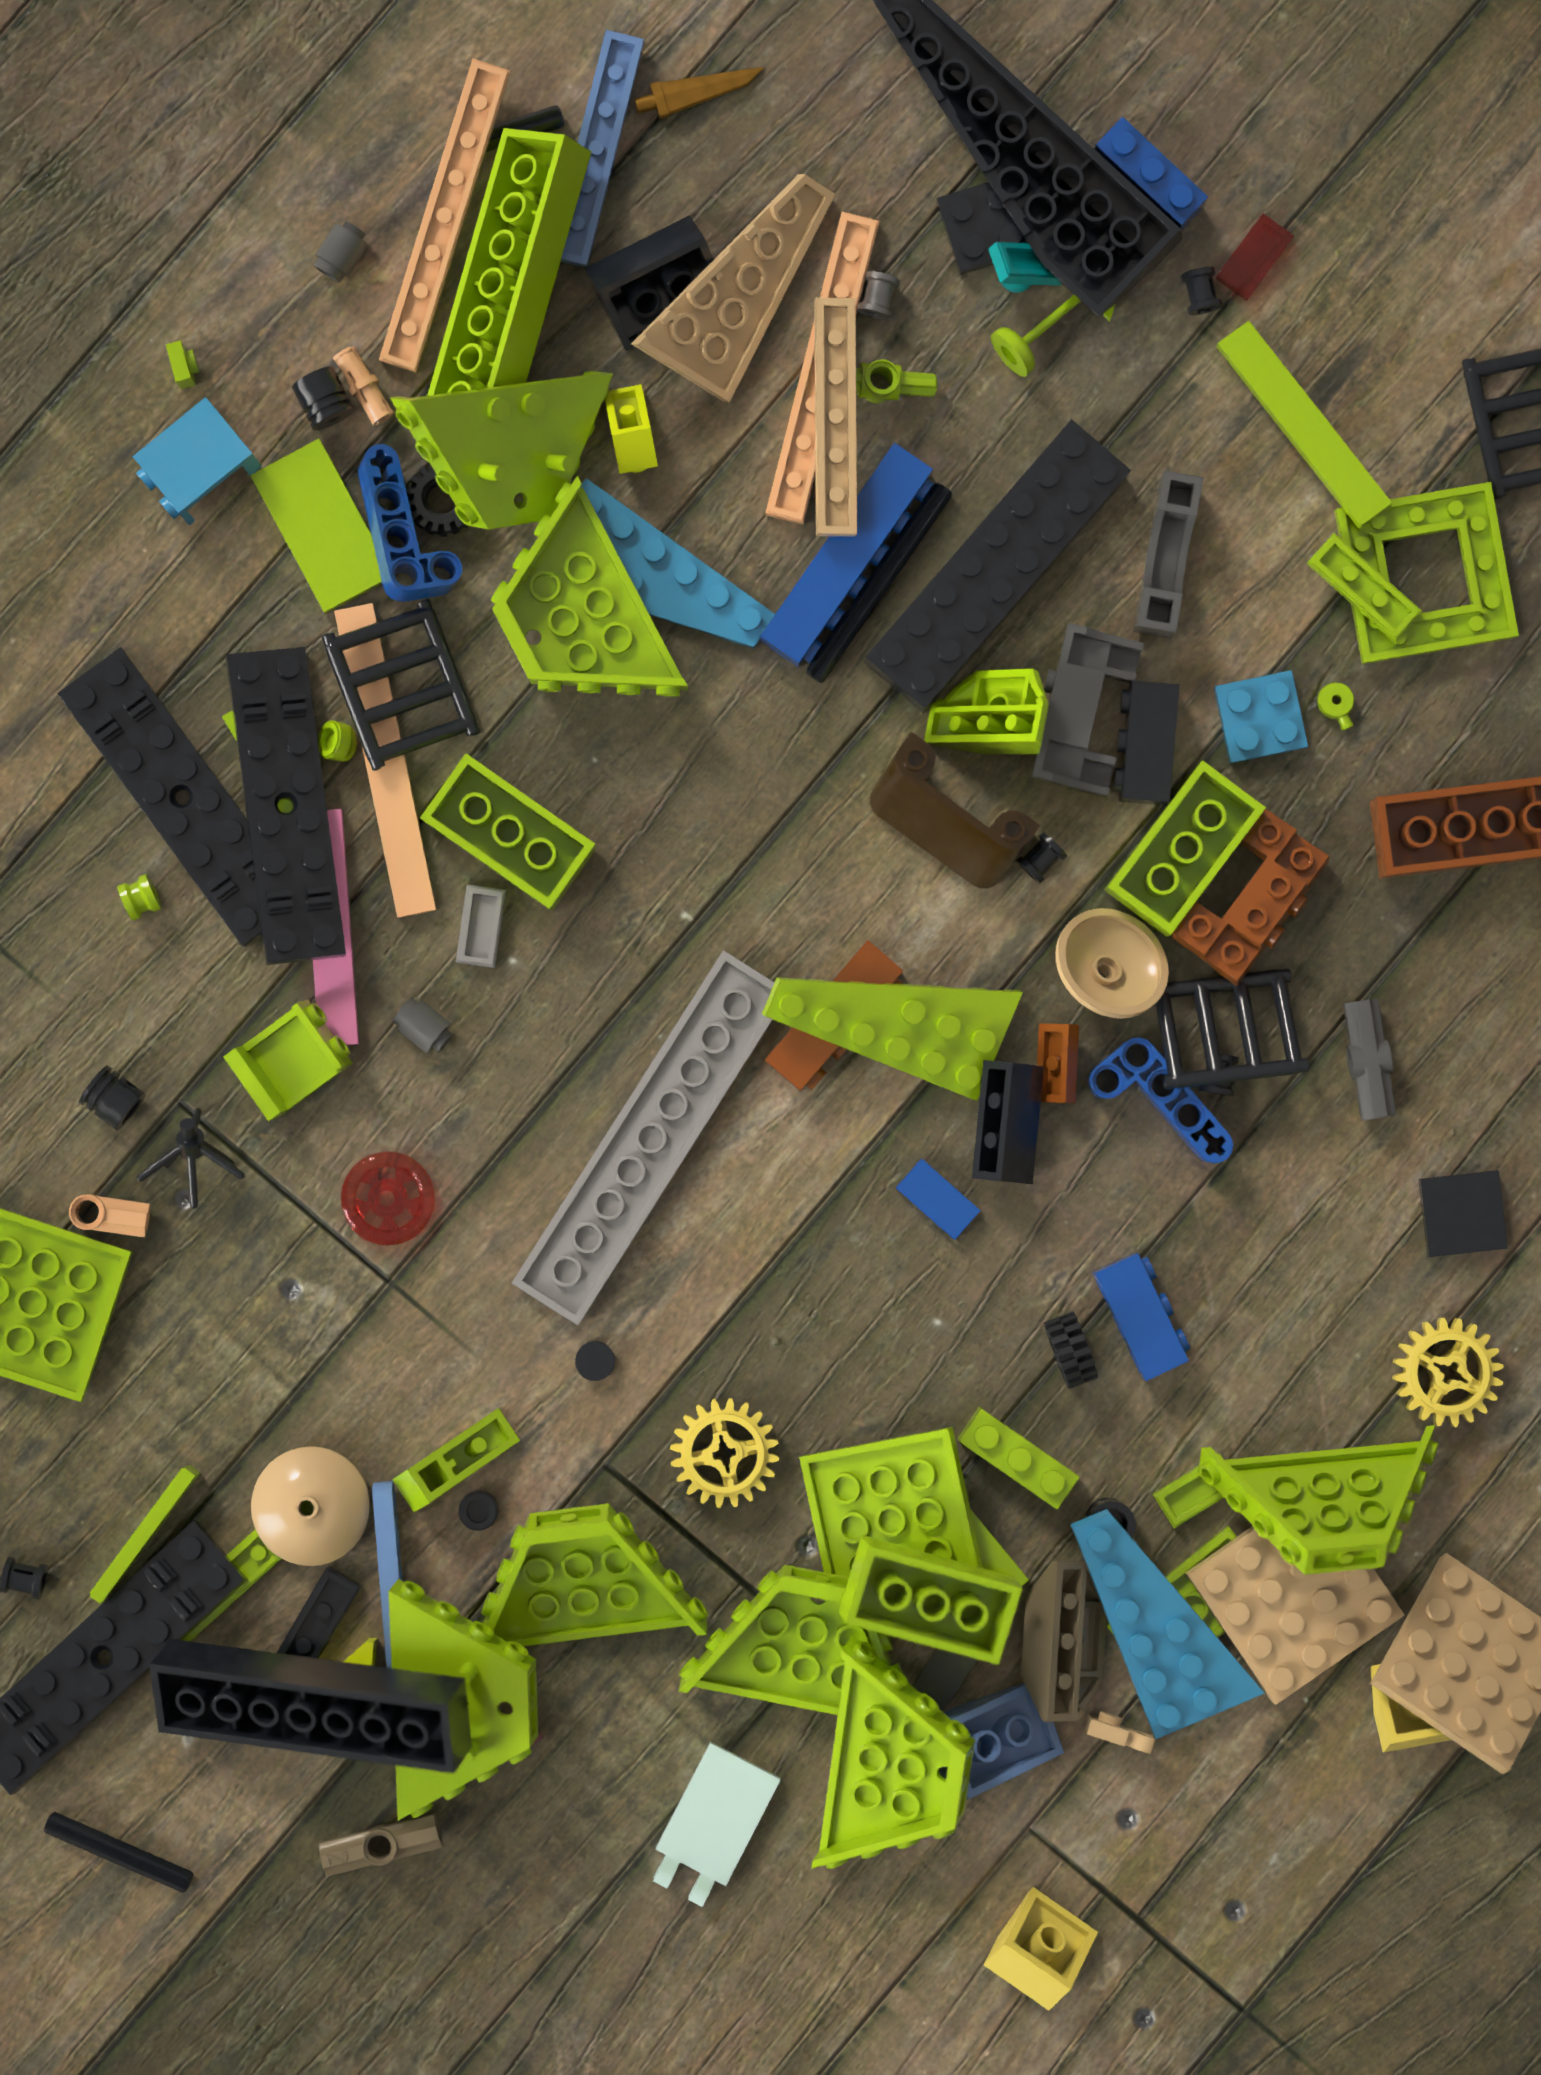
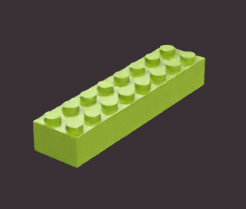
[427,128,591,396]

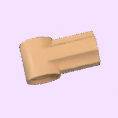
[69,1194,151,1238]

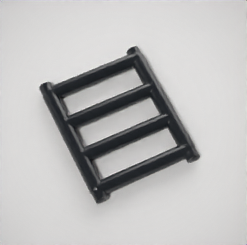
[1462,348,1541,500]
[321,599,480,771]
[1156,968,1310,1089]

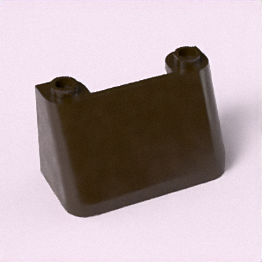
[870,732,1041,889]

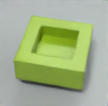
[165,340,200,389]

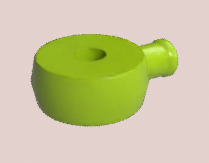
[1317,682,1354,731]

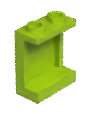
[224,999,353,1122]

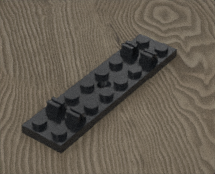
[57,647,262,947]
[226,647,346,965]
[0,1520,248,1795]

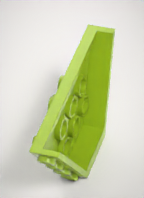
[389,371,613,529]
[491,475,688,697]
[1198,1425,1439,1575]
[481,1503,708,1646]
[678,1564,903,1715]
[388,1579,538,1820]
[811,1635,975,1869]

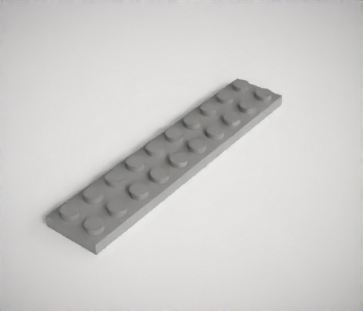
[512,950,774,1325]

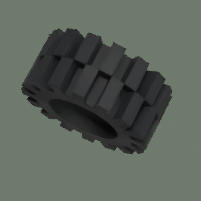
[406,466,468,537]
[1044,1311,1099,1389]

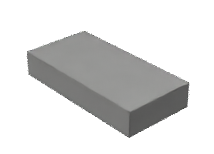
[456,885,506,968]

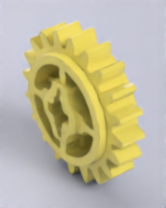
[1392,1317,1504,1427]
[670,1398,779,1508]

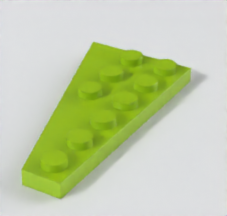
[762,977,1023,1101]

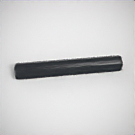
[44,1812,194,1893]

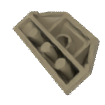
[1021,1561,1107,1722]

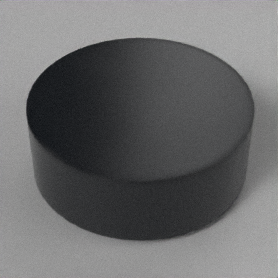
[575,1341,615,1381]
[458,1490,499,1531]

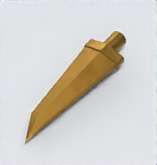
[634,67,765,119]

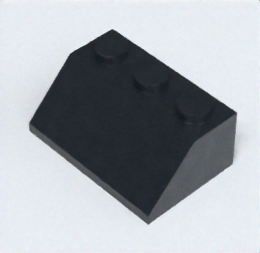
[585,215,714,351]

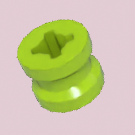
[117,873,163,921]

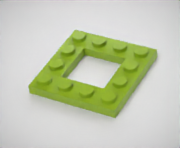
[1334,482,1519,665]

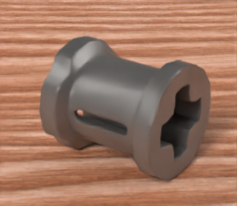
[857,271,901,320]

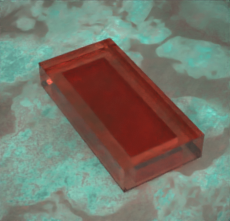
[1215,213,1294,301]

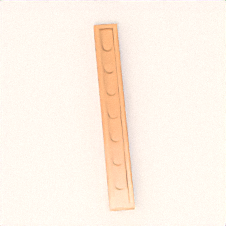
[379,58,511,373]
[766,212,879,524]
[334,603,437,918]

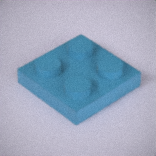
[1214,670,1308,764]

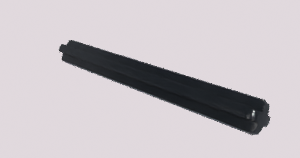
[806,483,952,683]

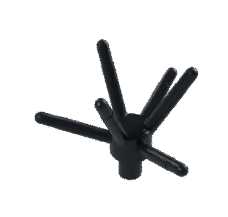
[137,1108,245,1209]

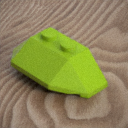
[924,669,1049,755]

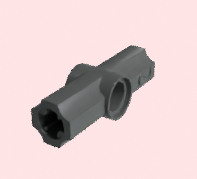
[1343,998,1396,1121]

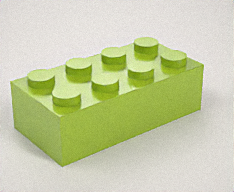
[420,753,597,912]
[1104,760,1266,937]
[838,1535,1022,1665]

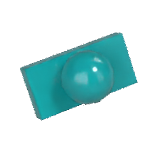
[988,242,1062,293]

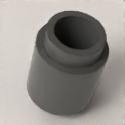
[313,221,368,283]
[392,997,453,1054]

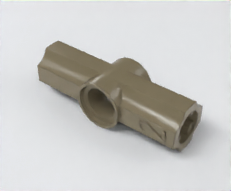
[318,1813,443,1877]

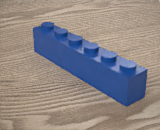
[760,442,934,668]

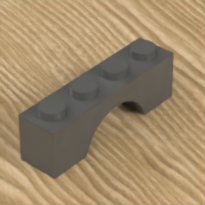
[1133,471,1204,639]

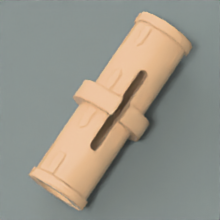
[333,346,395,426]

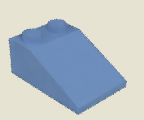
[939,1682,1064,1800]

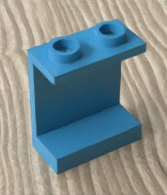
[132,397,262,525]

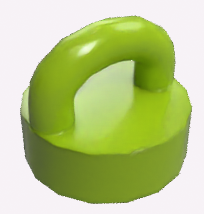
[317,720,357,762]

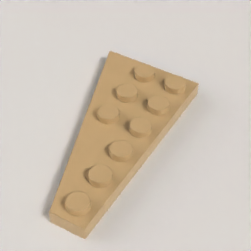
[631,174,835,402]

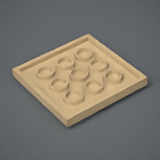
[1185,1526,1405,1705]
[1370,1553,1541,1774]

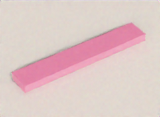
[313,809,359,1045]

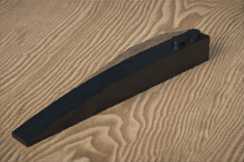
[872,0,1182,318]

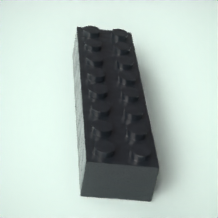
[864,419,1131,713]
[149,1639,472,1773]

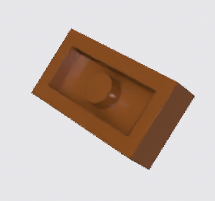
[1037,1023,1079,1104]

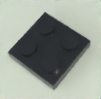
[936,182,1028,275]

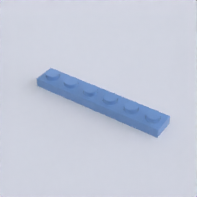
[560,30,644,268]

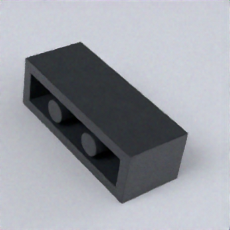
[1113,680,1180,806]
[972,1060,1044,1184]

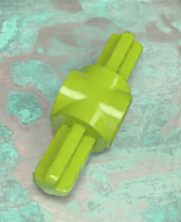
[856,359,937,403]

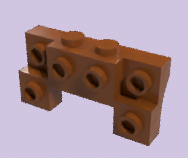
[1172,809,1329,986]

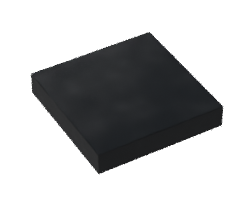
[1418,1170,1508,1257]

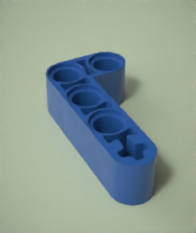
[358,444,462,602]
[1087,1037,1233,1163]

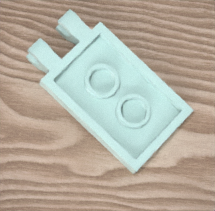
[653,1741,781,1907]

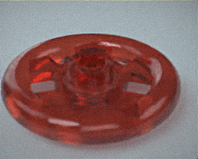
[341,1151,435,1246]

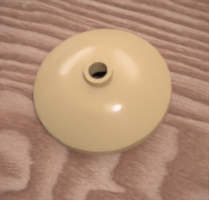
[1055,908,1169,1018]
[251,1446,370,1566]

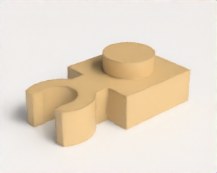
[1084,1711,1155,1754]

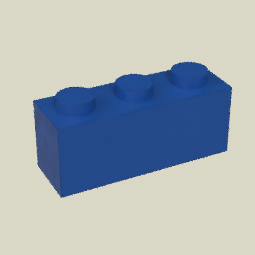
[1094,116,1208,231]
[1092,1252,1191,1381]

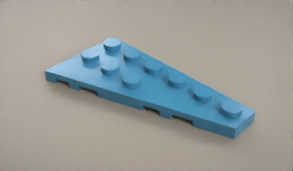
[582,478,775,649]
[1070,1509,1265,1739]

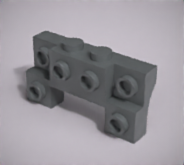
[1031,623,1144,798]

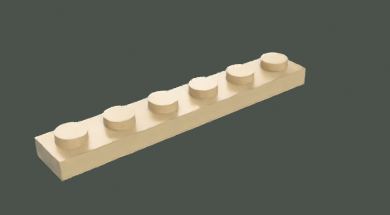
[814,297,857,537]

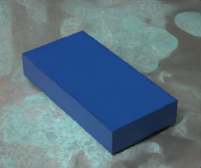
[895,1158,981,1240]

